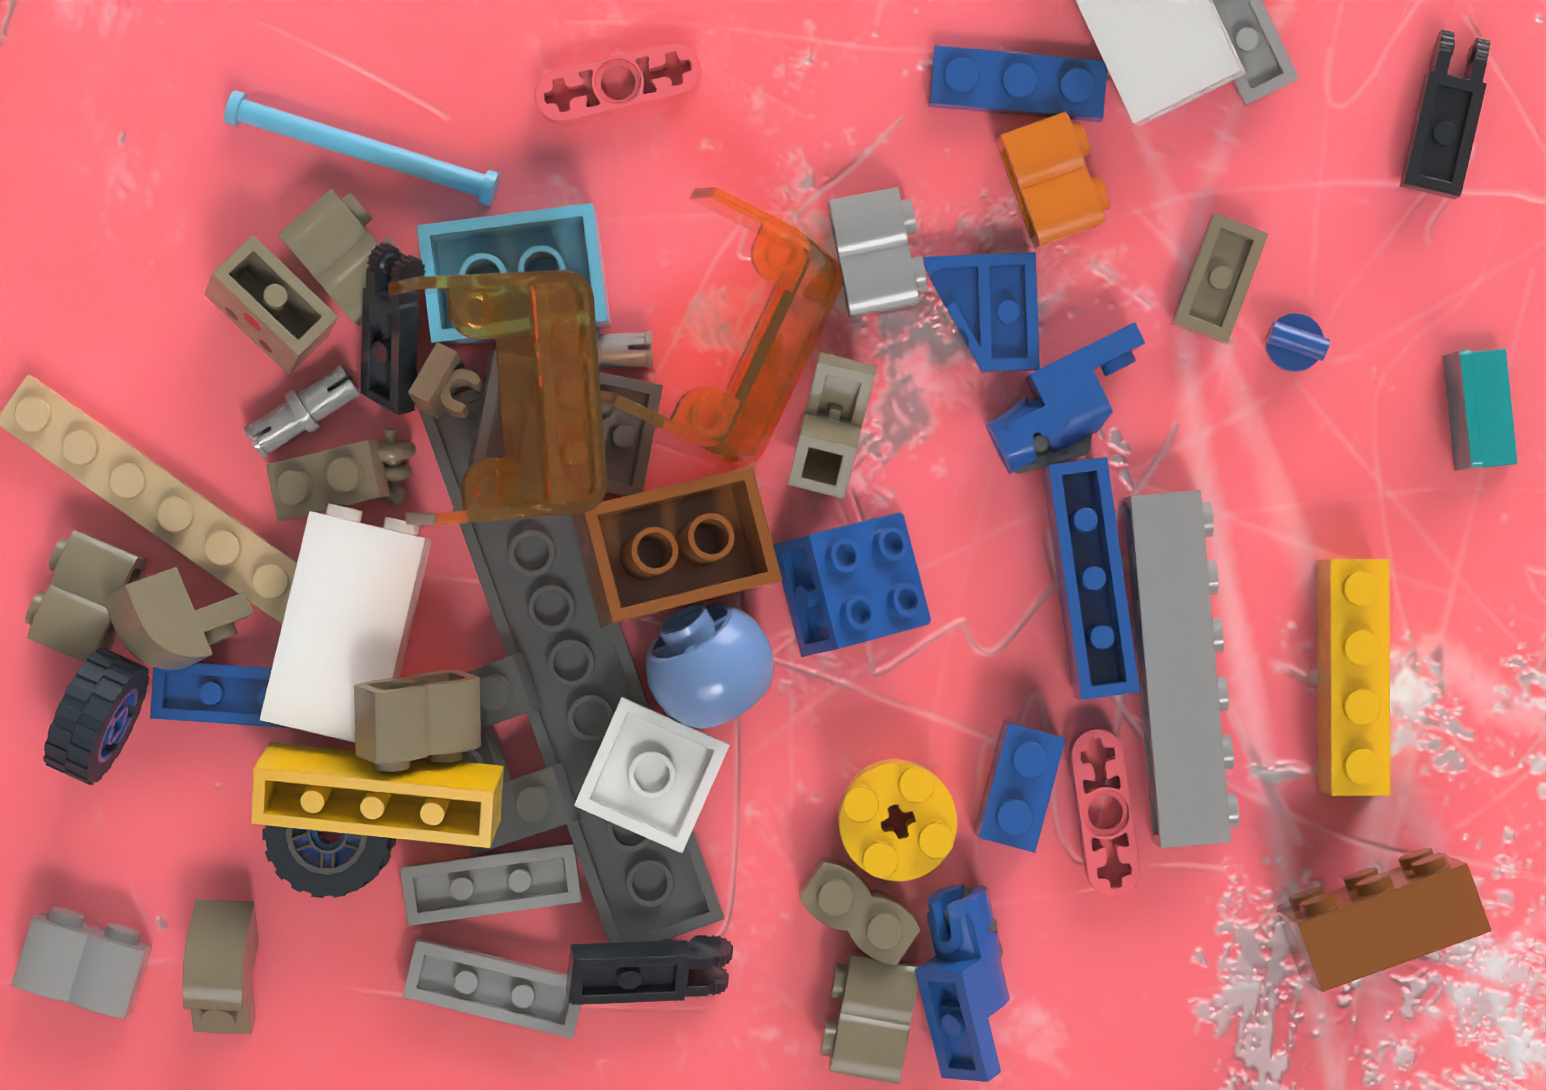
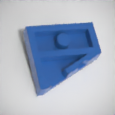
[923,252,1040,373]

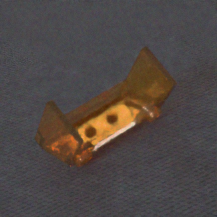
[595,187,842,466]
[388,270,607,525]

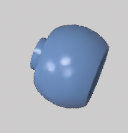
[646,603,774,729]

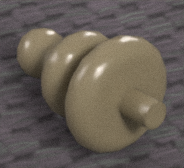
[378,428,416,506]

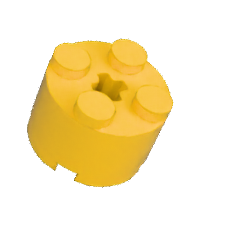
[838,759,957,881]

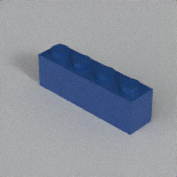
[1042,457,1140,700]

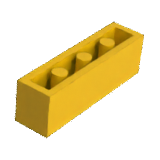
[1317,559,1391,796]
[251,742,504,848]

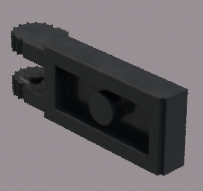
[1399,29,1491,200]
[360,242,426,415]
[566,935,733,1005]

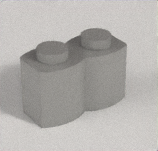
[828,187,928,318]
[11,907,152,1019]

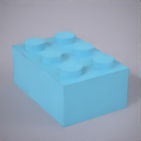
[417,203,612,348]

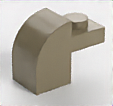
[787,352,877,499]
[103,567,254,670]
[182,899,259,1034]

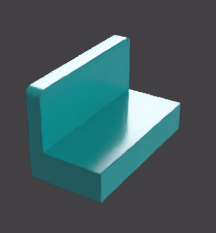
[1443,349,1518,471]

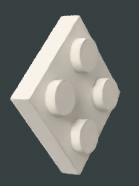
[574,697,730,853]

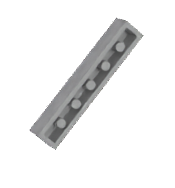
[1124,490,1239,848]

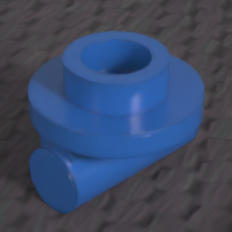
[1265,313,1330,372]

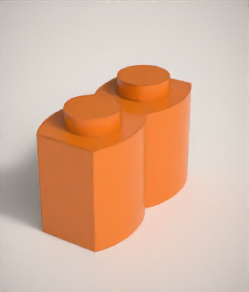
[996,111,1110,249]

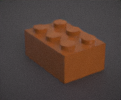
[571,466,782,628]
[1277,848,1492,992]

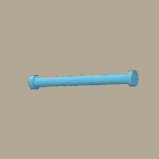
[224,90,500,206]

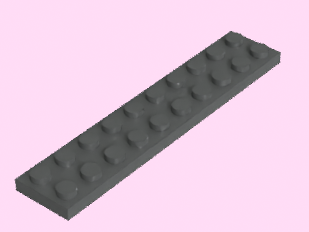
[419,389,725,943]

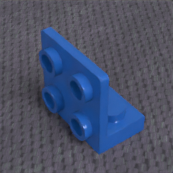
[773,512,931,657]

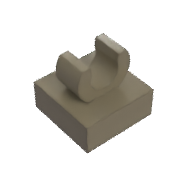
[408,342,483,419]

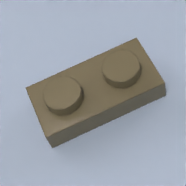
[1171,213,1269,344]
[266,439,390,522]

